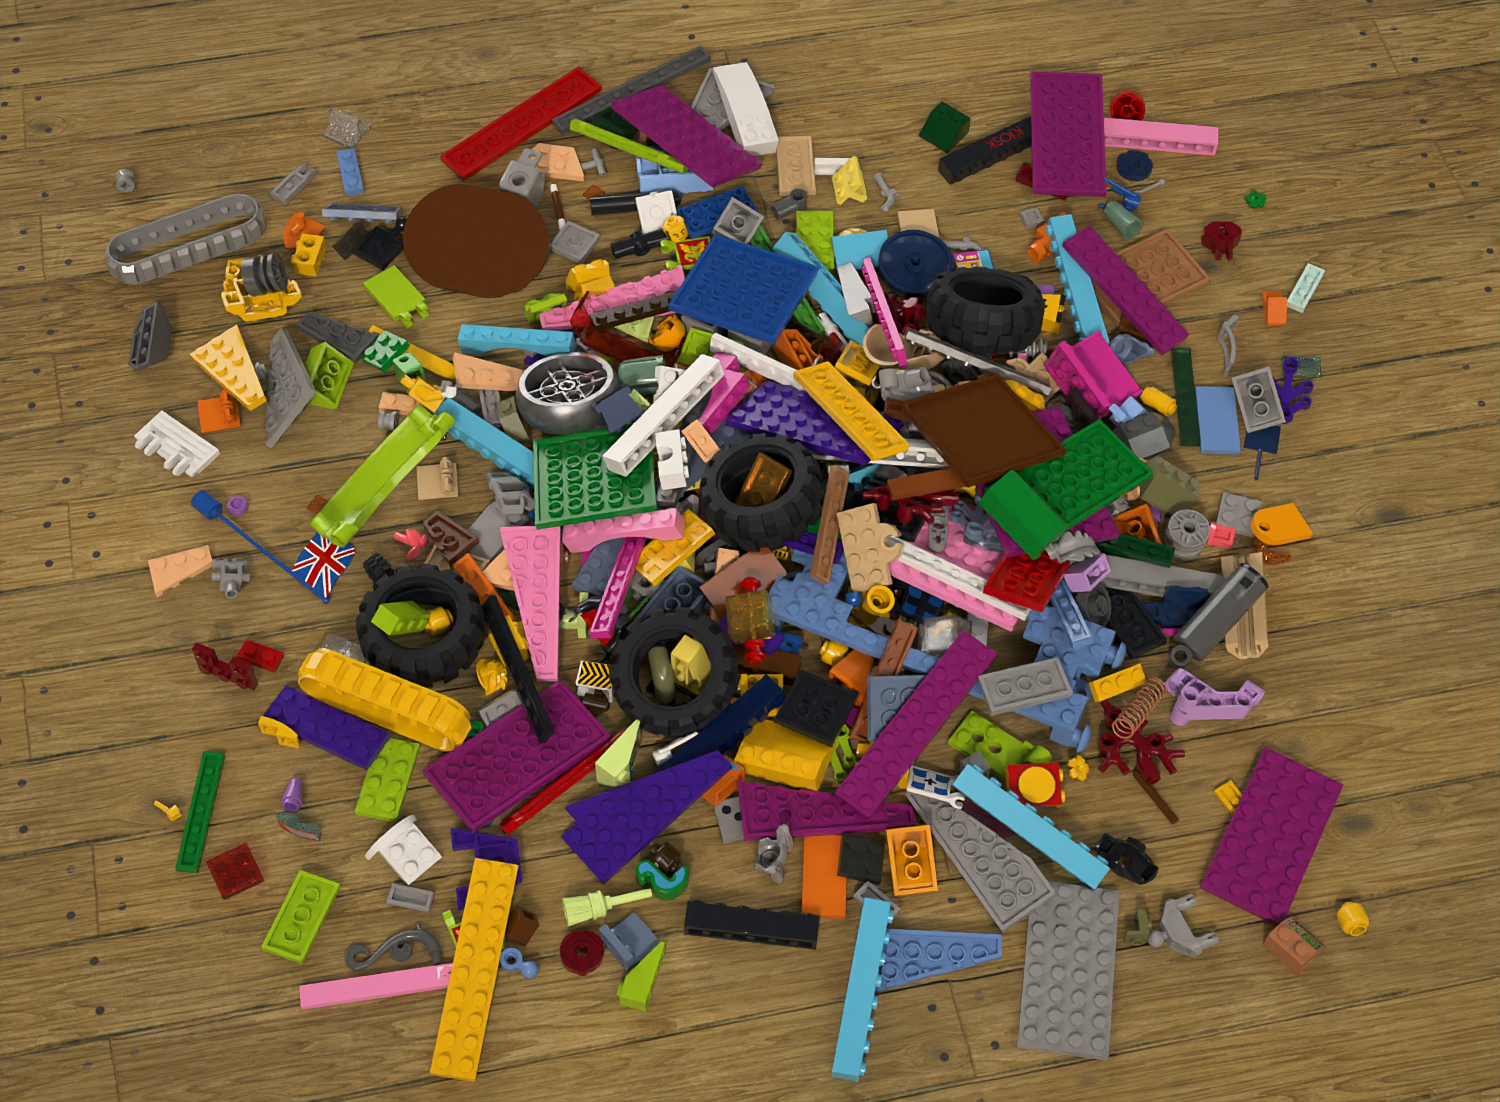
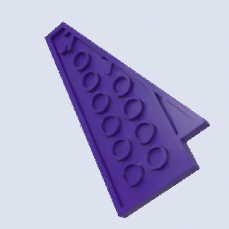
[561,750,733,884]

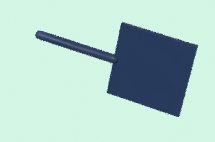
[1244,426,1281,480]

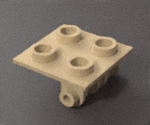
[416,457,458,500]

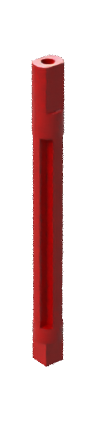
[499,728,626,835]

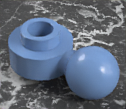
[500,948,539,979]

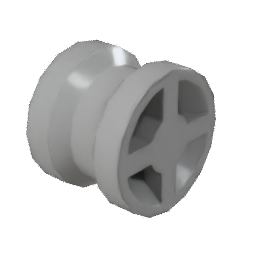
[115,169,135,192]
[378,410,398,431]

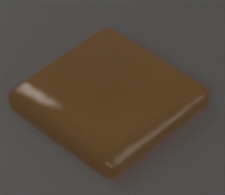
[583,185,605,200]
[307,495,328,514]

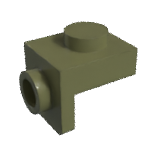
[1124,910,1152,946]

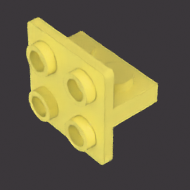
[832,156,868,205]

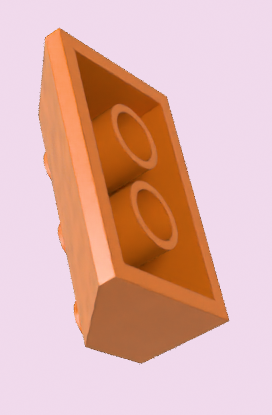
[1112,503,1165,561]

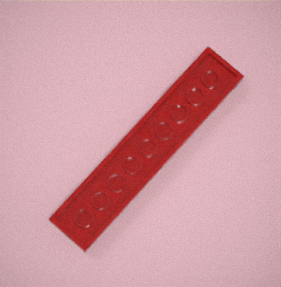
[440,66,602,181]

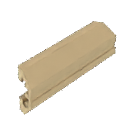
[1221,552,1269,659]

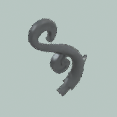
[345,925,442,971]

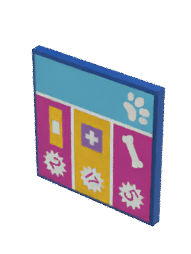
[952,249,994,269]

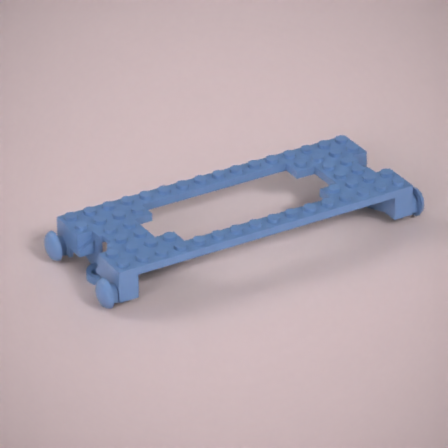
[747,540,1126,753]

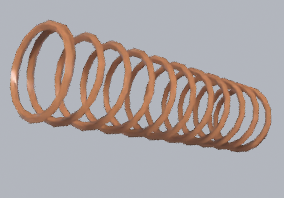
[1112,677,1167,739]

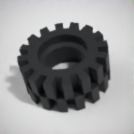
[363,553,395,583]

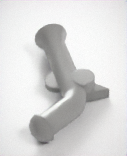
[873,173,900,213]
[942,237,983,251]

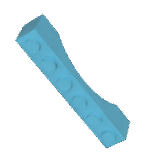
[458,324,577,357]

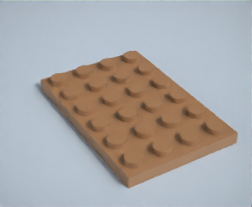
[1091,229,1211,328]

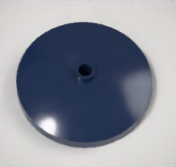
[878,230,953,297]

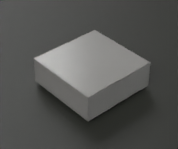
[1019,207,1044,229]

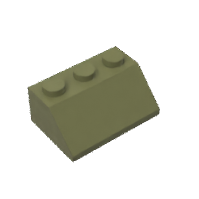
[1139,456,1199,517]

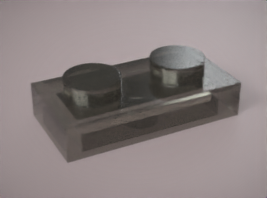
[332,221,369,260]

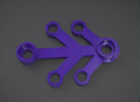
[1272,357,1314,424]

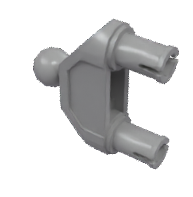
[1147,893,1219,957]

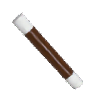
[550,184,566,230]

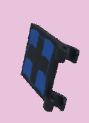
[888,578,945,630]

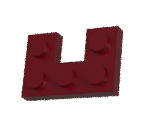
[192,642,258,691]

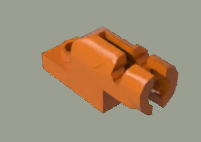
[1027,212,1067,263]

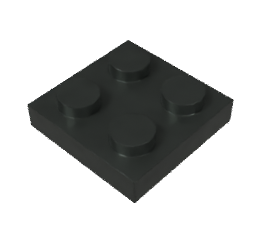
[837,833,885,885]

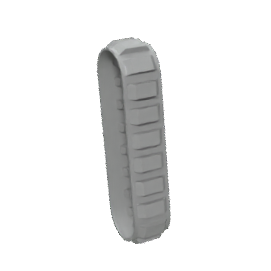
[104,194,266,285]

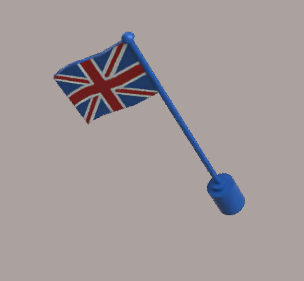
[191,490,356,604]

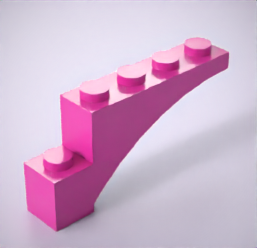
[699,352,749,436]

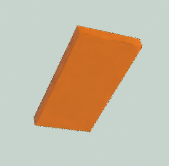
[801,835,847,919]

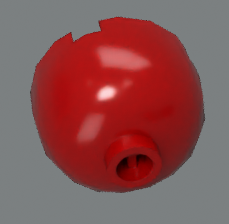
[1110,90,1145,121]

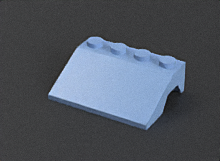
[635,145,713,193]

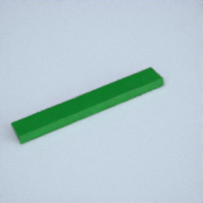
[175,751,225,873]

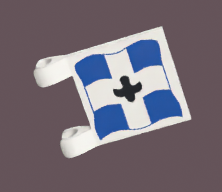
[906,766,965,809]

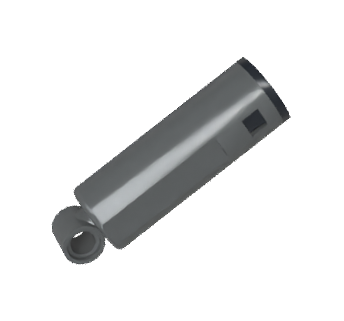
[1169,563,1269,669]

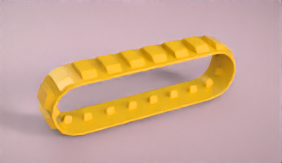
[298,648,471,752]

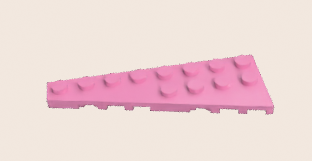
[539,265,685,331]
[500,526,561,682]

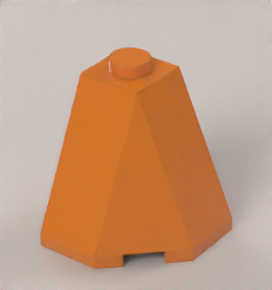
[829,649,875,709]

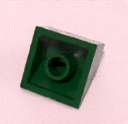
[919,101,971,154]

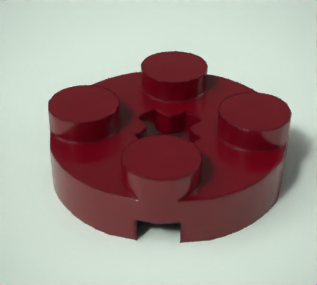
[560,930,604,976]

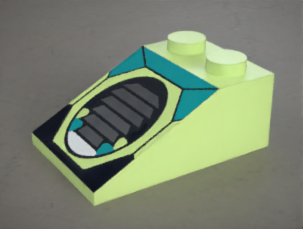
[595,719,641,791]

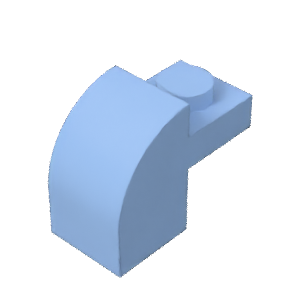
[1108,396,1149,426]

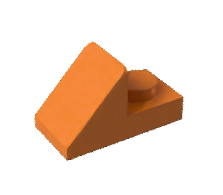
[1261,291,1287,326]

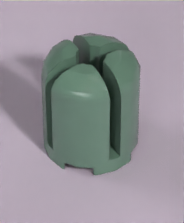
[618,355,666,397]

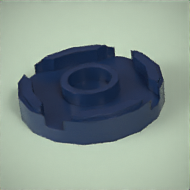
[1116,150,1153,182]

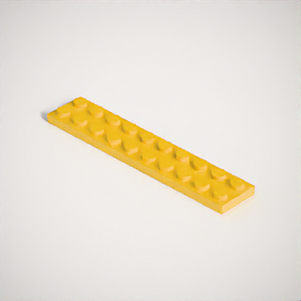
[430,858,519,1082]

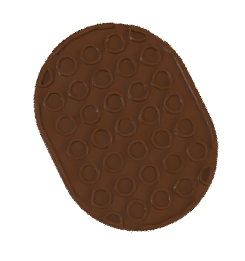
[403,184,550,298]

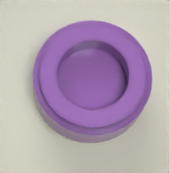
[227,496,248,516]

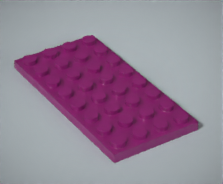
[1030,71,1107,197]
[611,85,762,187]
[422,679,611,833]
[1200,747,1343,926]

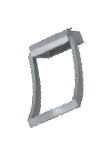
[1217,314,1239,378]

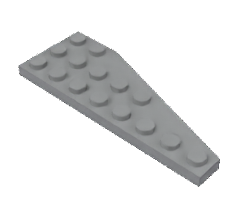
[905,791,1057,933]

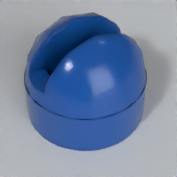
[845,592,862,607]

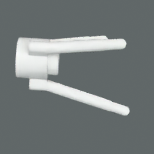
[652,732,698,769]

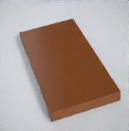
[698,547,788,619]

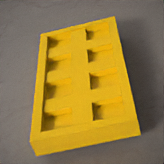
[635,509,715,587]

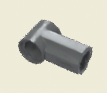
[771,189,806,220]
[444,384,482,416]

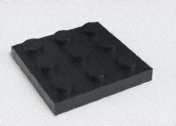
[774,669,859,748]

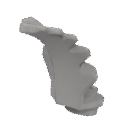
[1045,530,1100,563]

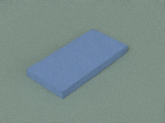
[1194,386,1241,455]

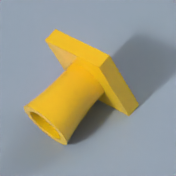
[848,585,895,630]

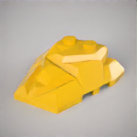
[221,255,302,322]

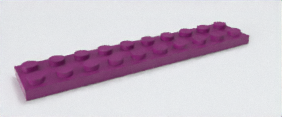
[834,630,997,820]

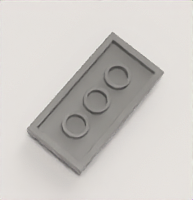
[978,657,1073,716]

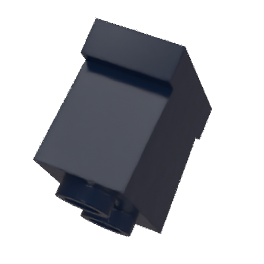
[592,384,645,434]

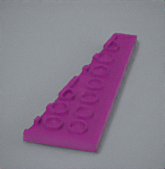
[737,780,916,841]

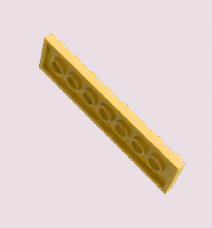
[794,361,909,461]

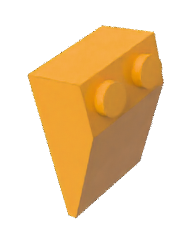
[885,824,938,896]

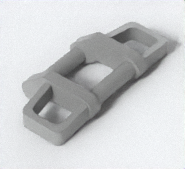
[487,472,535,514]

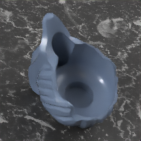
[1110,334,1155,364]

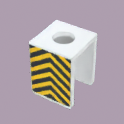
[576,661,614,703]

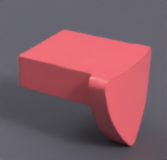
[1206,521,1236,549]

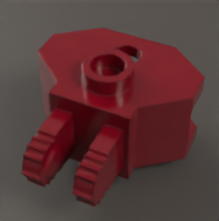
[1201,221,1242,261]

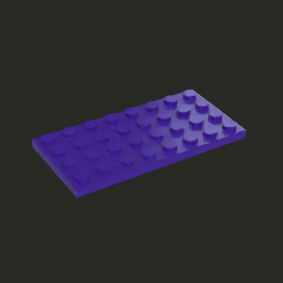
[726,380,904,466]

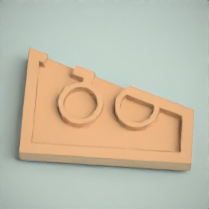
[148,545,212,597]

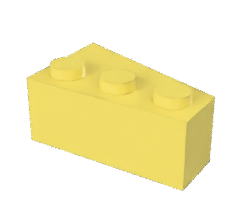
[671,635,711,695]

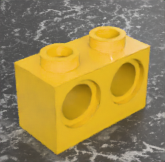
[291,233,326,277]

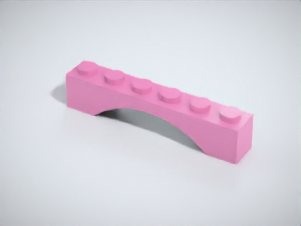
[561,508,685,553]

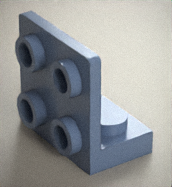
[599,913,660,972]

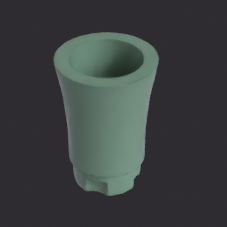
[1103,201,1143,240]

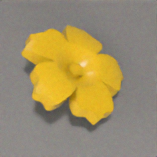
[1067,755,1089,781]

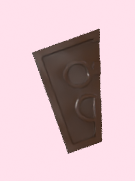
[423,511,479,566]

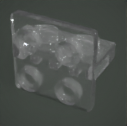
[322,108,371,149]

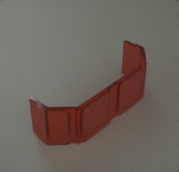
[570,291,685,368]

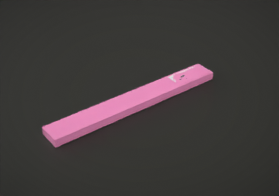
[299,963,453,1010]

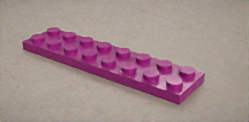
[1062,225,1190,356]

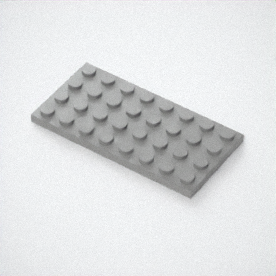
[1017,881,1119,1061]

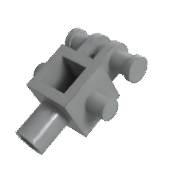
[211,558,250,599]

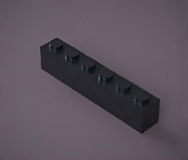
[684,900,820,950]

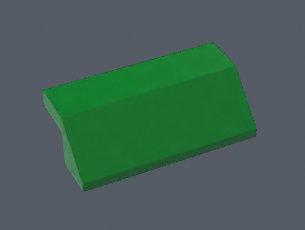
[979,470,1068,560]

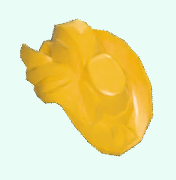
[476,659,508,696]

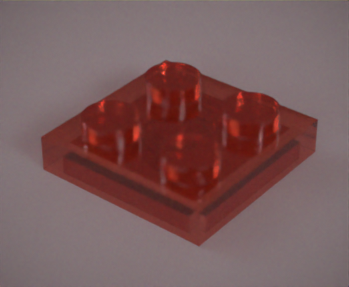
[206,842,264,900]

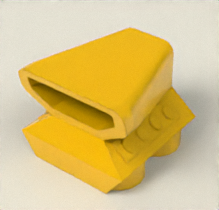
[565,259,615,302]

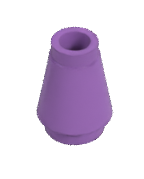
[281,778,303,812]

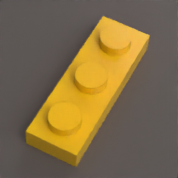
[1088,663,1146,703]

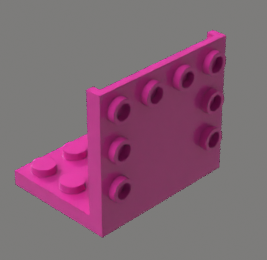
[1043,330,1144,426]

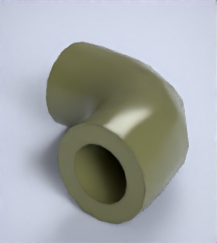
[648,647,675,704]

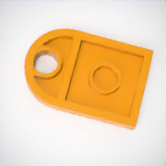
[1250,503,1313,545]

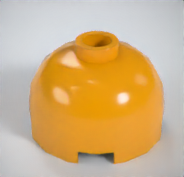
[648,314,686,352]

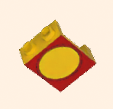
[1004,762,1065,809]

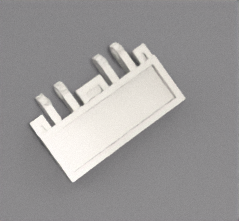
[134,411,220,478]

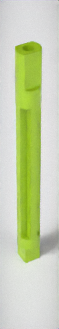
[570,118,689,174]

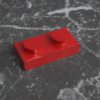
[236,639,284,673]

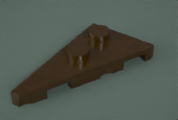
[850,609,918,649]

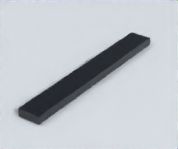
[482,595,555,743]

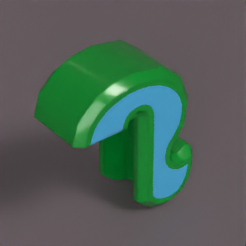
[635,860,689,901]

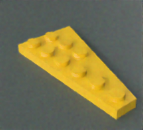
[189,325,266,411]

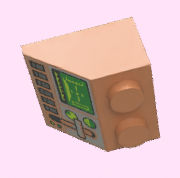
[1263,916,1326,976]

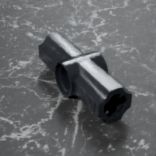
[610,229,668,259]

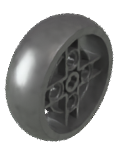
[516,352,621,435]

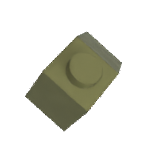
[497,396,530,443]

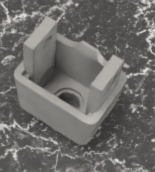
[499,148,546,207]

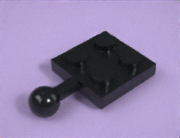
[353,217,407,271]

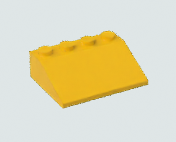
[734,718,838,791]

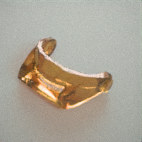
[1252,530,1291,565]

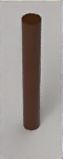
[1133,770,1179,825]

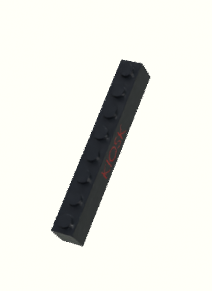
[938,116,1031,185]

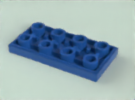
[676,186,759,240]

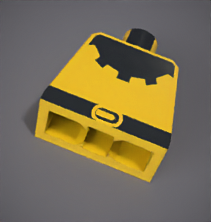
[1041,294,1066,335]

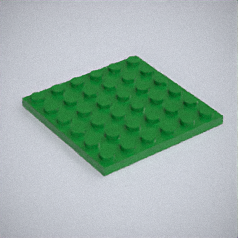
[533,424,658,530]

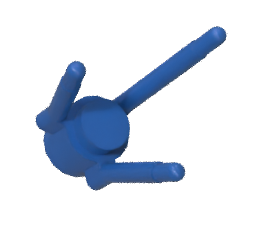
[1098,177,1142,212]

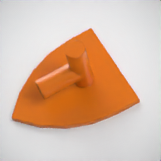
[284,212,326,249]

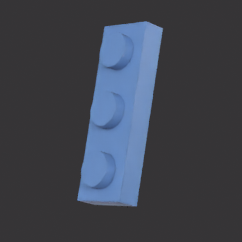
[336,148,364,196]

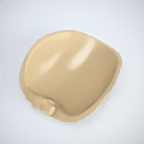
[863,324,945,370]

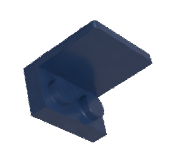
[1161,585,1208,628]

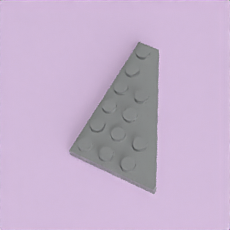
[691,68,775,131]
[264,327,316,448]

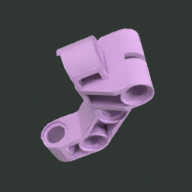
[1165,668,1265,726]

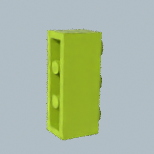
[371,601,431,636]

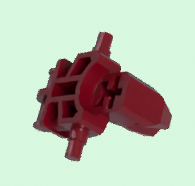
[871,291,926,333]

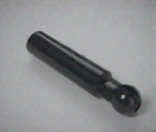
[590,190,682,216]

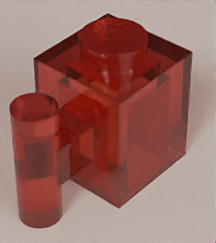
[816,332,843,367]

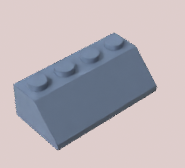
[633,566,707,652]

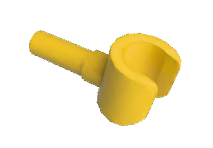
[154,800,182,821]

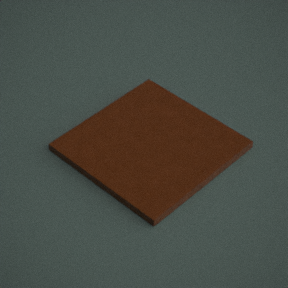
[900,373,1067,488]

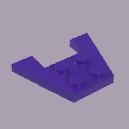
[450,828,522,911]

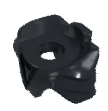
[1097,833,1159,885]

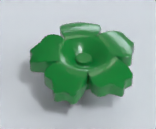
[1244,190,1267,209]

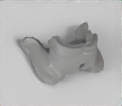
[753,824,794,885]

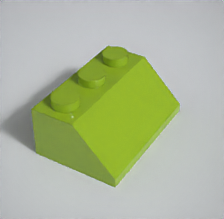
[304,342,354,410]

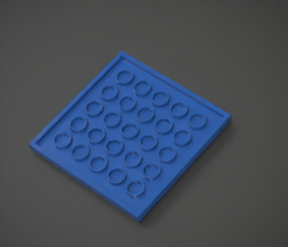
[668,234,819,345]

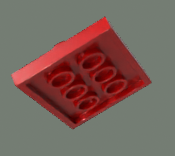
[983,552,1070,613]

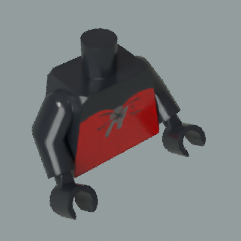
[564,596,630,662]

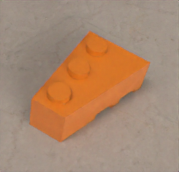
[772,329,824,370]

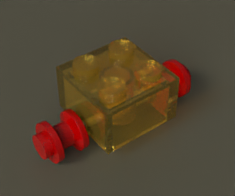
[726,577,775,665]

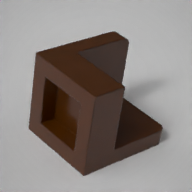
[505,906,539,946]

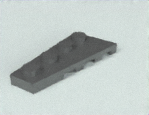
[296,312,379,363]

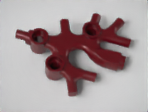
[862,472,959,524]
[1097,699,1185,785]

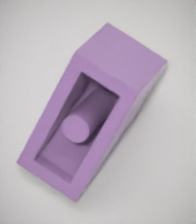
[1064,553,1111,592]

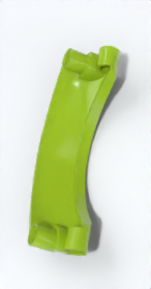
[309,403,455,548]

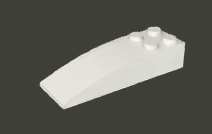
[712,62,779,156]

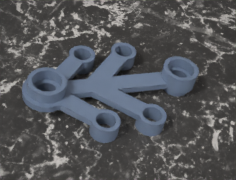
[950,491,996,540]

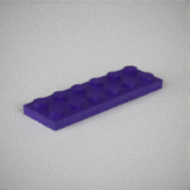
[263,685,391,770]

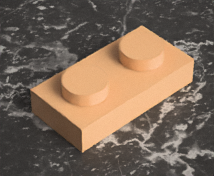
[379,392,420,416]
[681,419,721,464]

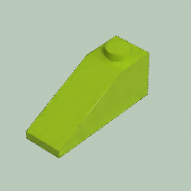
[617,941,666,1012]

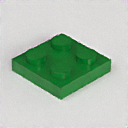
[360,331,410,373]

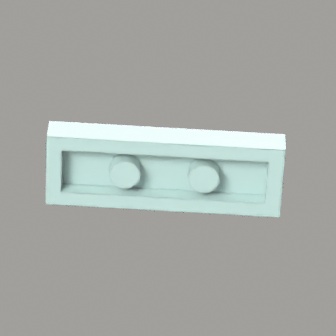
[1287,263,1325,313]

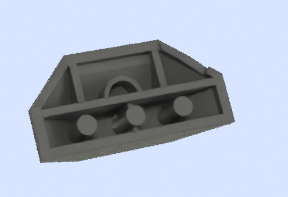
[128,301,172,371]
[1112,412,1176,459]

